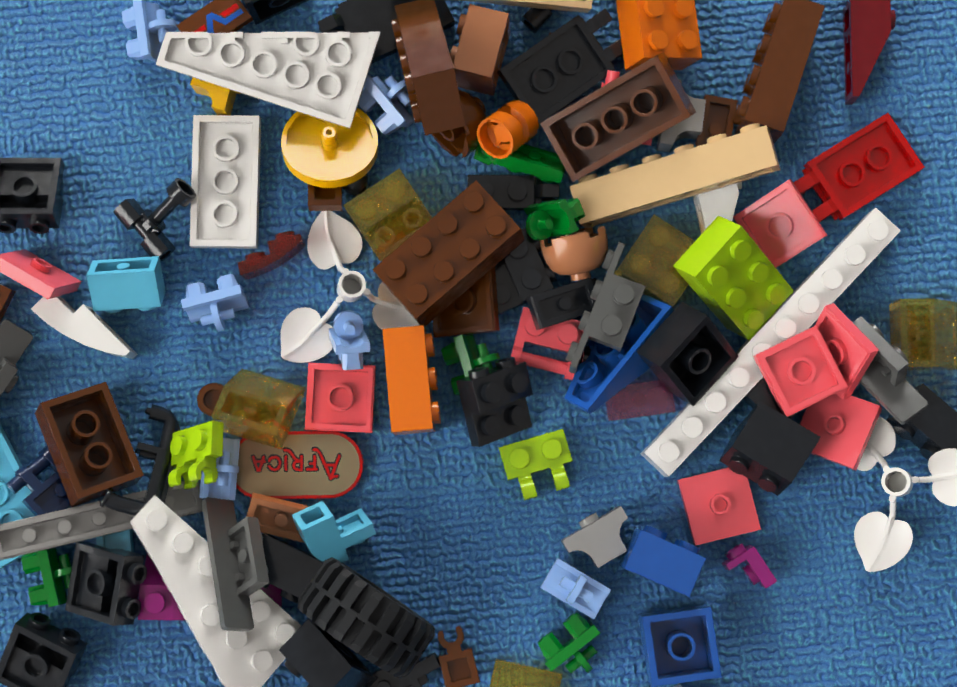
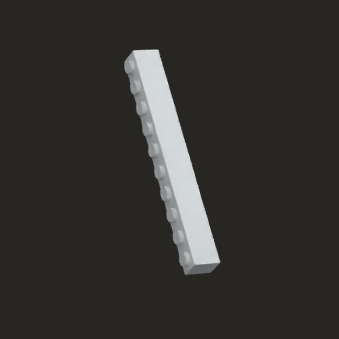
[640,208,901,477]

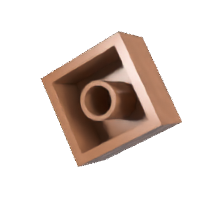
[450,4,510,96]

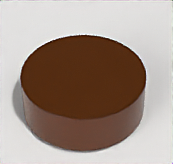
[197,383,232,417]

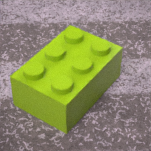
[673,216,794,341]

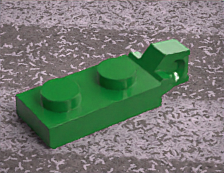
[474,144,566,184]

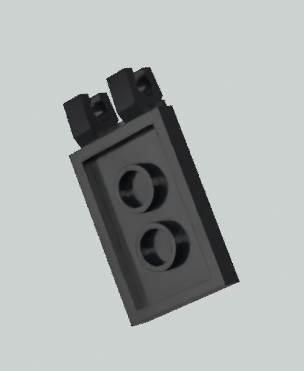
[317,0,455,64]
[497,8,623,124]

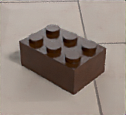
[35,382,144,507]

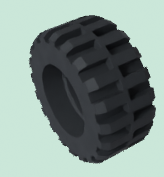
[298,557,435,679]

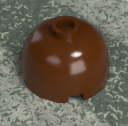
[432,90,486,158]

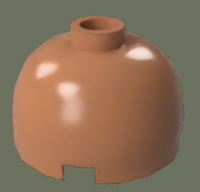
[539,226,608,281]

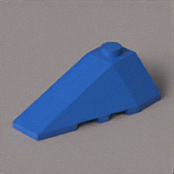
[564,294,674,414]

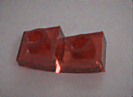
[237,231,306,280]

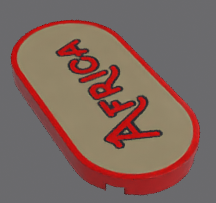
[236,431,364,499]

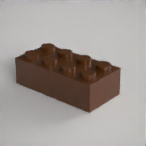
[391,0,465,135]
[733,0,825,144]
[540,53,696,182]
[372,180,525,327]

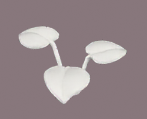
[280,211,419,363]
[854,417,957,572]

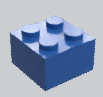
[619,525,706,597]
[638,604,722,687]

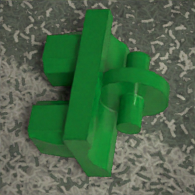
[524,198,585,240]
[441,334,501,395]
[21,547,72,607]
[537,612,600,673]

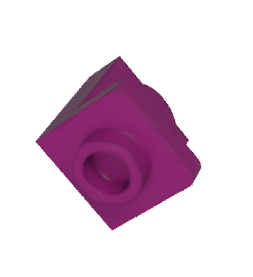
[722,543,777,589]

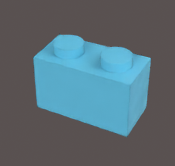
[86,256,166,313]

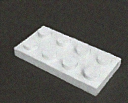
[189,115,261,249]

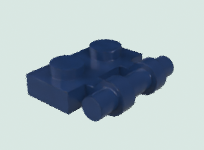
[6,446,71,516]

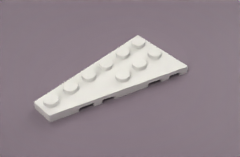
[156,31,381,129]
[130,495,301,687]

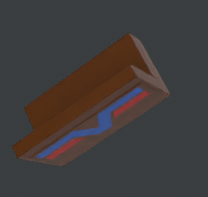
[176,0,253,33]

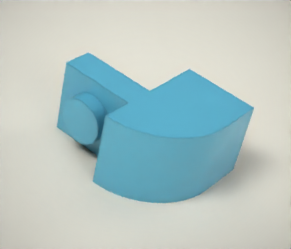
[292,501,376,562]

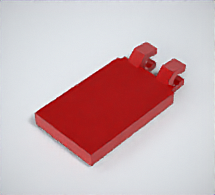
[793,113,925,223]

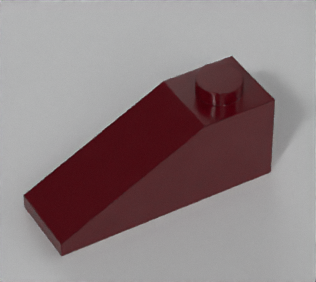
[843,0,896,105]

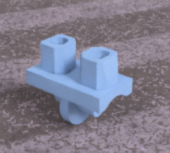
[122,0,177,62]
[358,75,415,135]
[181,274,249,332]
[329,310,370,370]
[199,438,240,500]
[540,558,611,619]

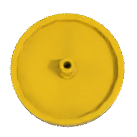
[281,108,378,188]

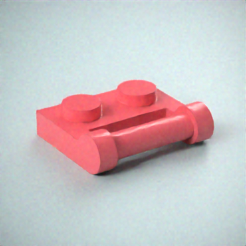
[511,307,583,380]

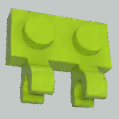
[168,420,224,490]
[498,429,573,501]

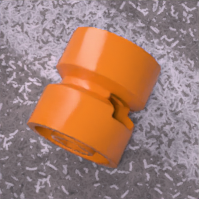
[477,100,539,159]

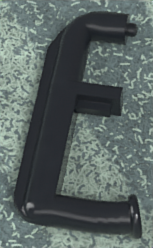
[100,404,180,516]

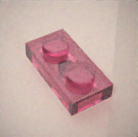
[605,380,676,422]

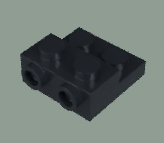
[0,158,64,234]
[495,228,557,315]
[456,357,533,447]
[65,542,147,626]
[0,613,88,687]

